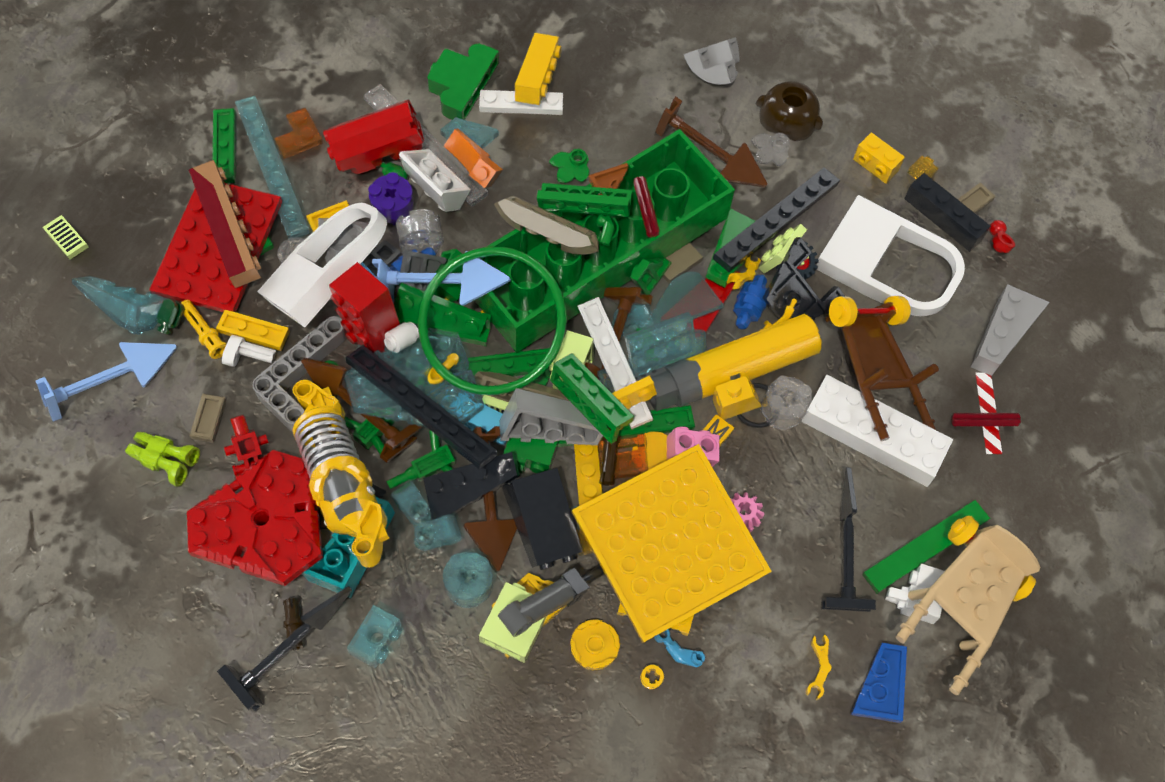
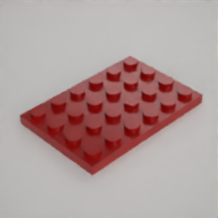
[149,183,283,312]

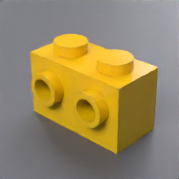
[853,132,905,184]

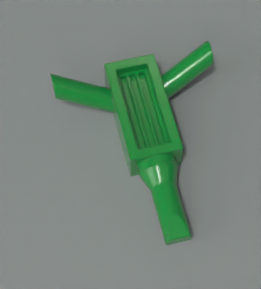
[344,401,400,455]
[386,430,455,489]

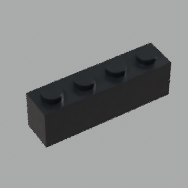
[904,173,991,252]

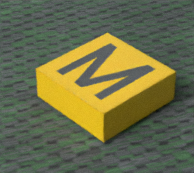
[703,414,734,447]

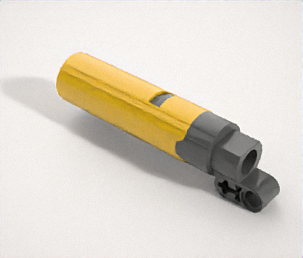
[630,314,822,412]

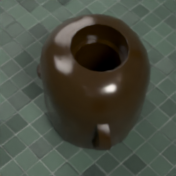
[756,81,823,141]

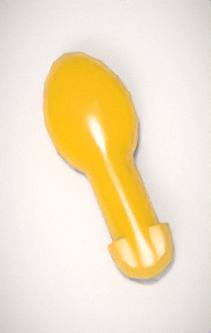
[427,353,459,385]

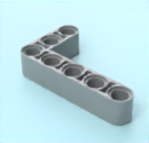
[253,316,346,432]

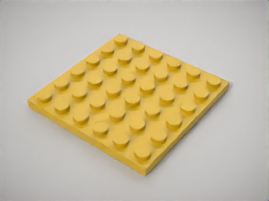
[571,444,772,643]

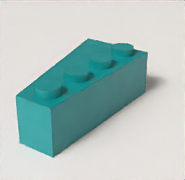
[302,497,395,598]

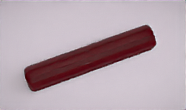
[634,176,660,238]
[951,413,1021,426]

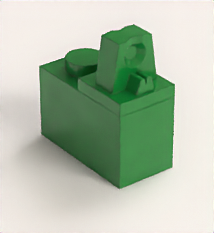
[503,438,558,481]

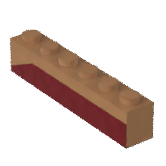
[188,160,261,288]

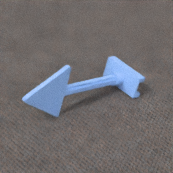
[372,251,511,306]
[35,342,177,422]

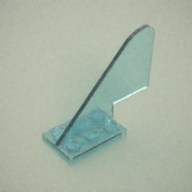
[625,272,724,377]

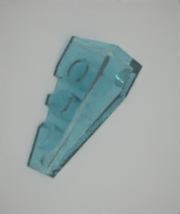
[72,276,167,334]

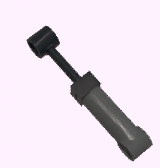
[498,565,605,637]

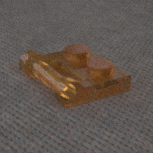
[598,433,648,479]

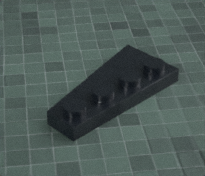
[423,452,520,525]

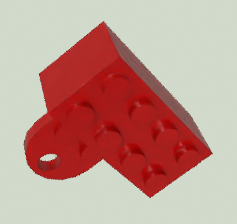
[329,262,400,359]

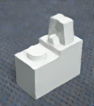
[885,564,945,624]

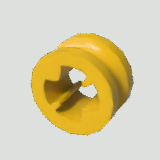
[640,665,664,689]

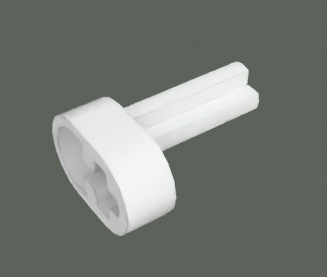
[222,335,276,367]

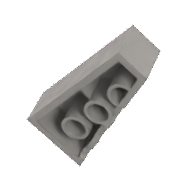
[971,284,1049,376]
[499,388,603,445]

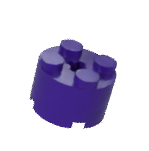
[368,172,414,225]

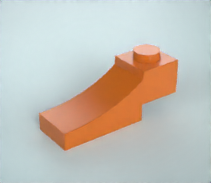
[444,129,503,188]

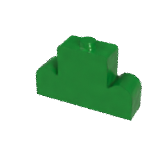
[427,44,499,124]

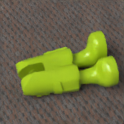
[125,432,200,487]

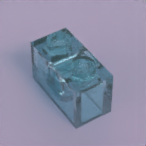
[347,605,402,669]

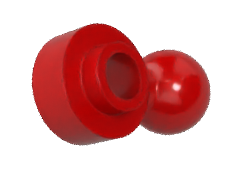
[989,220,1015,253]

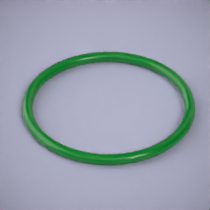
[418,247,566,395]

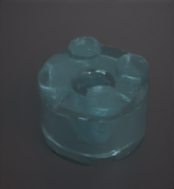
[443,552,493,608]

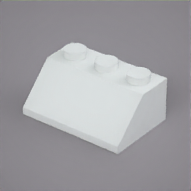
[399,149,471,212]

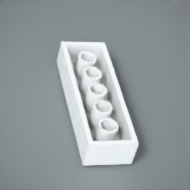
[802,375,953,487]

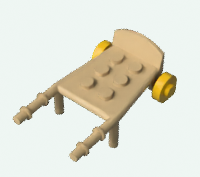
[896,516,1040,695]

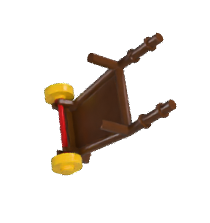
[825,296,939,441]

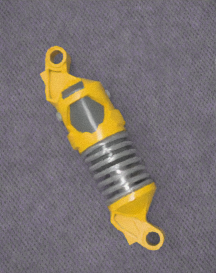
[292,380,390,568]

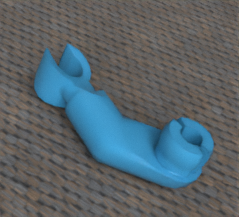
[654,629,705,667]

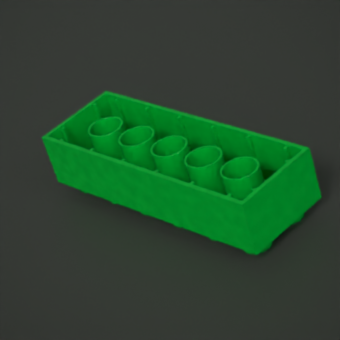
[474,129,735,353]

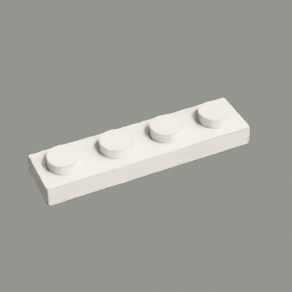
[479,90,563,115]

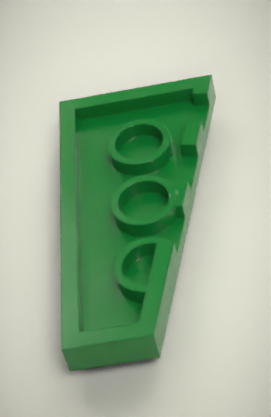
[706,208,755,287]
[394,283,488,337]

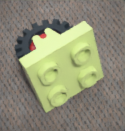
[759,224,819,280]

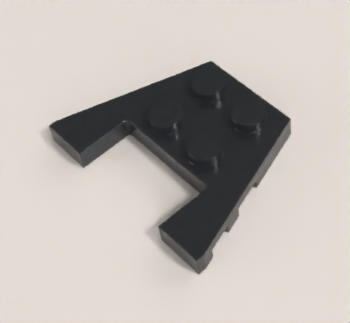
[762,237,846,321]

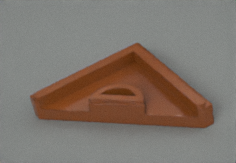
[588,163,628,195]

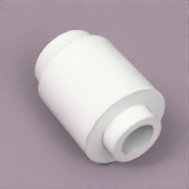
[384,322,419,353]

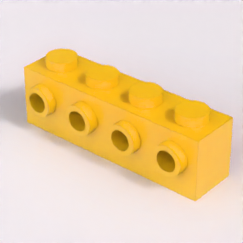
[515,33,562,105]

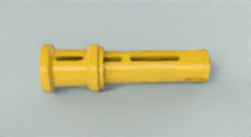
[181,300,227,359]

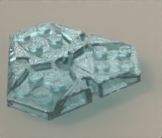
[344,325,484,428]

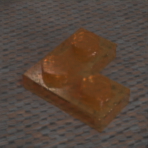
[274,108,323,159]

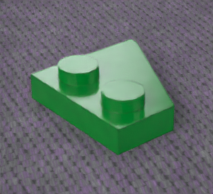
[630,258,672,295]

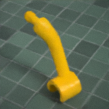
[760,299,797,330]

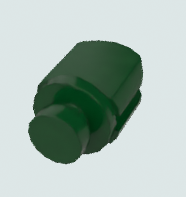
[156,299,185,335]

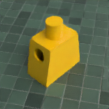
[713,376,762,420]

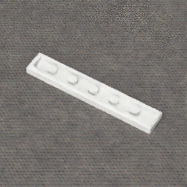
[578,297,653,429]

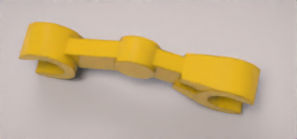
[727,255,761,289]
[806,635,832,700]

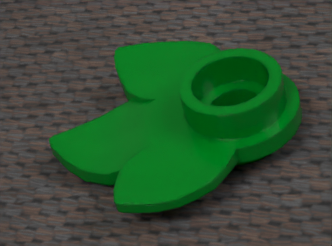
[549,149,589,183]

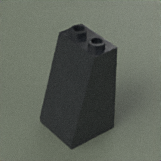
[502,468,583,570]

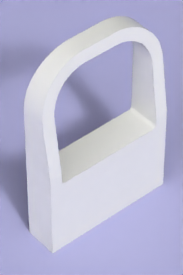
[816,195,965,316]
[257,203,387,327]

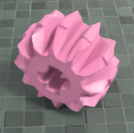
[730,492,764,532]

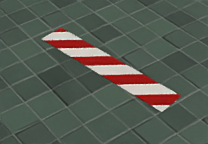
[975,373,1002,454]

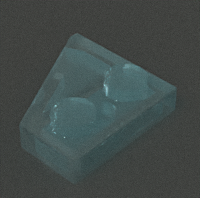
[440,117,499,149]

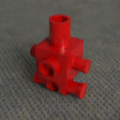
[224,415,268,477]

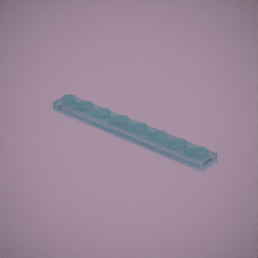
[235,96,310,240]

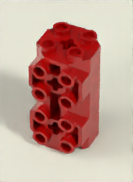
[323,99,425,174]

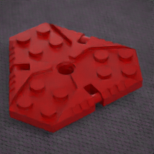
[187,450,323,586]

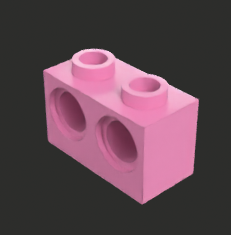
[667,427,719,467]

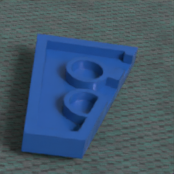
[850,643,907,723]

